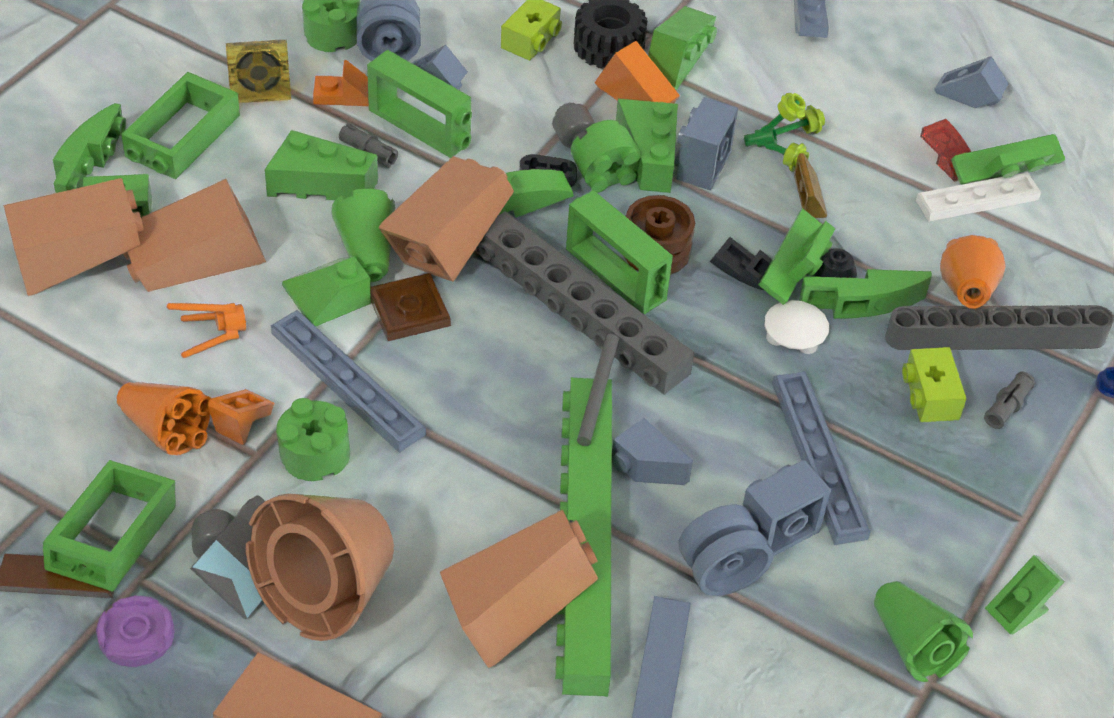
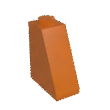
[594,41,680,104]

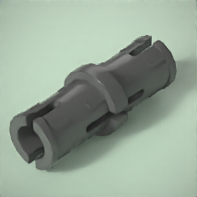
[339,123,398,167]
[984,371,1035,429]

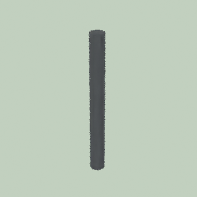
[577,334,619,446]

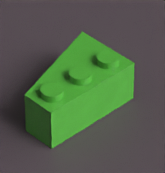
[648,6,717,91]
[616,98,678,193]
[264,130,378,200]

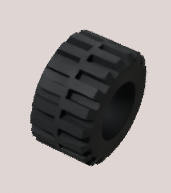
[573,0,648,69]

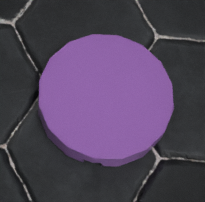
[96,595,175,667]

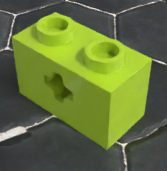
[501,0,562,61]
[902,347,967,422]

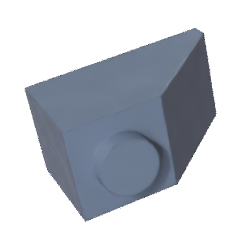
[412,45,468,90]
[934,56,1009,108]
[612,418,693,485]

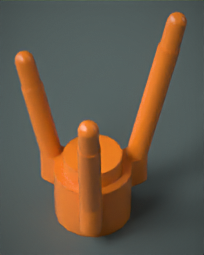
[166,303,246,358]

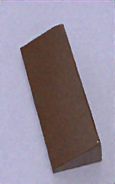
[0,553,114,599]

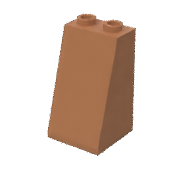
[378,156,514,282]
[3,178,144,296]
[123,179,266,292]
[440,509,598,668]
[213,652,382,718]

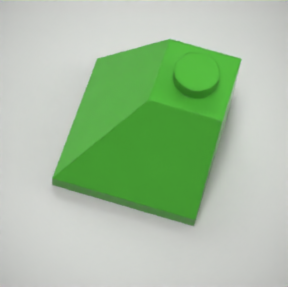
[282,256,371,326]

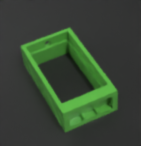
[367,50,472,158]
[121,72,240,179]
[566,190,673,314]
[43,460,176,592]

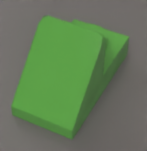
[985,555,1065,635]

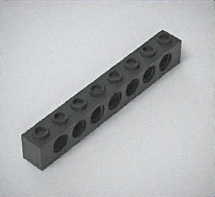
[477,211,694,395]

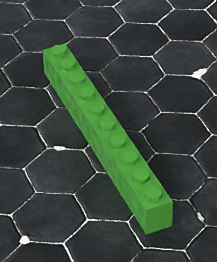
[555,377,612,697]

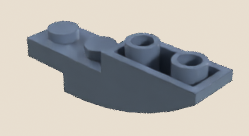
[794,0,829,38]

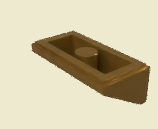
[794,153,827,218]

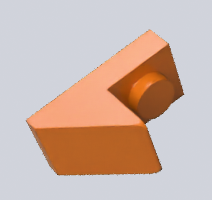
[313,60,369,106]
[208,389,274,445]

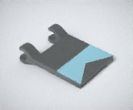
[190,495,265,619]

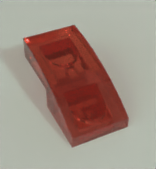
[920,118,971,182]

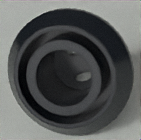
[814,248,857,278]

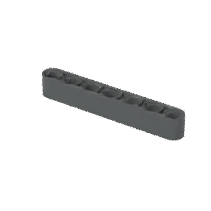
[885,305,1114,350]

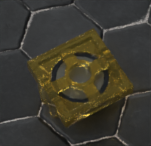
[226,39,291,103]

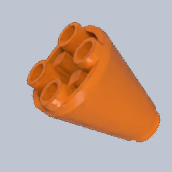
[940,235,1006,309]
[117,382,211,456]

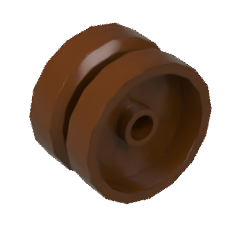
[623,195,696,274]

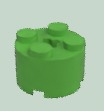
[302,0,360,52]
[571,120,641,193]
[276,398,350,481]

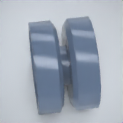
[357,0,421,61]
[678,504,773,596]

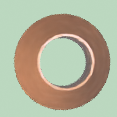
[246,493,394,641]

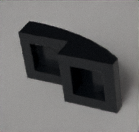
[710,237,772,291]

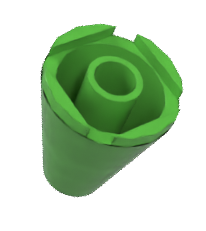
[331,188,395,282]
[874,581,973,682]

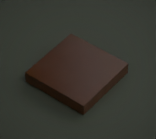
[370,273,451,341]

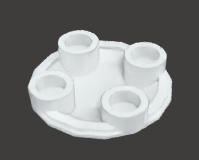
[764,300,829,354]

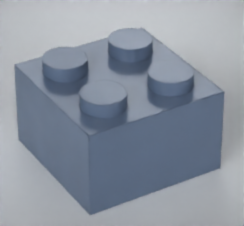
[674,97,738,191]
[743,460,831,557]

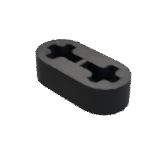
[519,154,577,187]

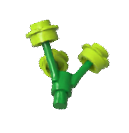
[744,93,825,172]

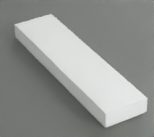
[916,172,1041,222]

